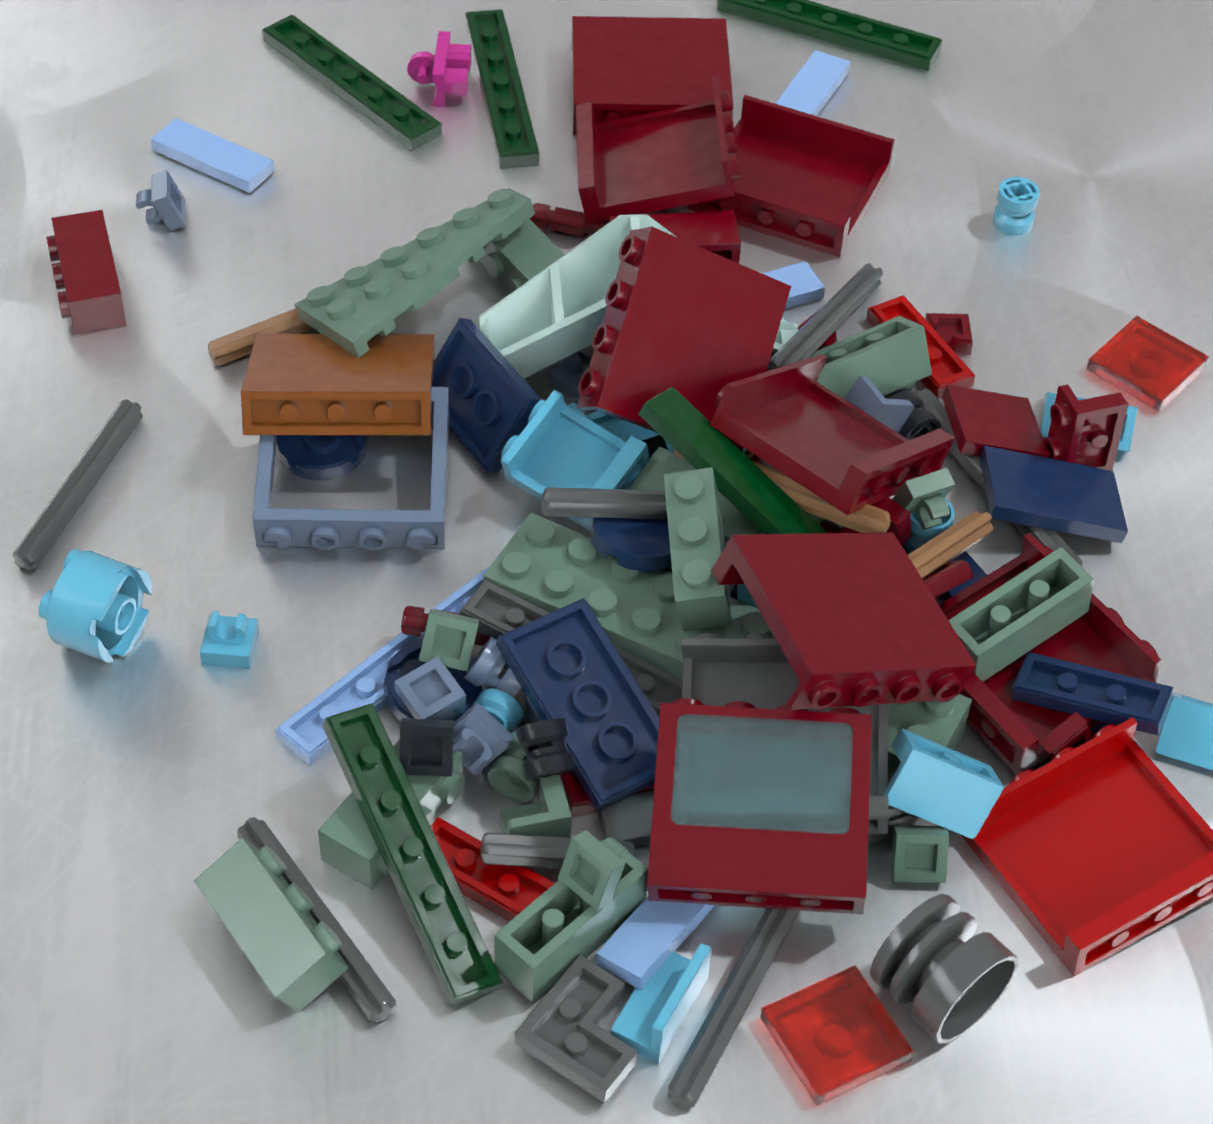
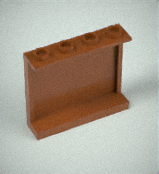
[241,334,435,435]

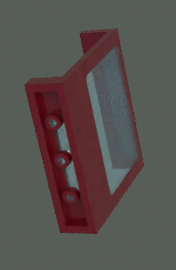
[647,698,872,914]

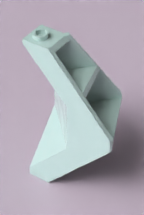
[479,214,798,379]

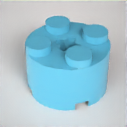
[39,549,152,663]

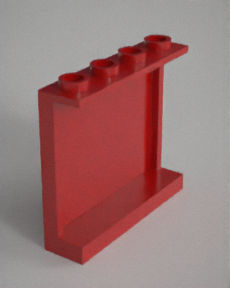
[961,717,1213,977]

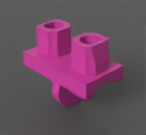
[407,31,472,107]

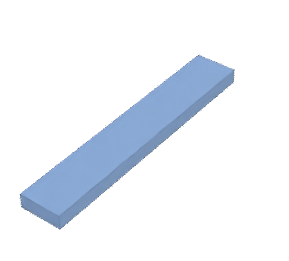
[275,567,489,765]

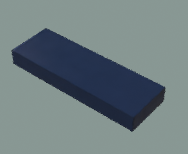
[1012,652,1174,736]

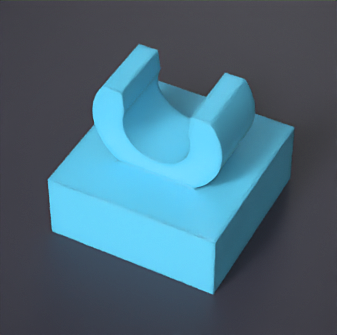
[200,611,259,669]

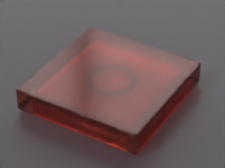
[1086,316,1209,412]
[760,965,914,1106]

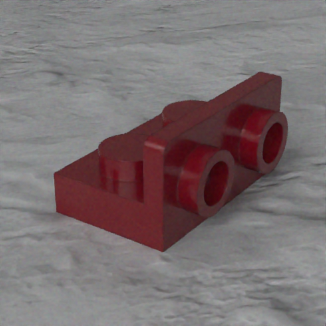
[1044,384,1128,471]

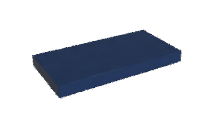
[496,598,680,812]

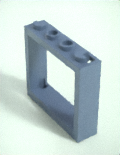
[253,387,449,551]

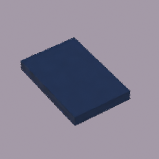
[432,318,542,473]
[980,446,1128,543]

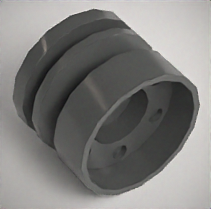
[869,894,1019,1044]

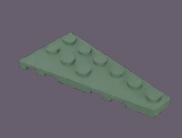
[294,188,535,358]

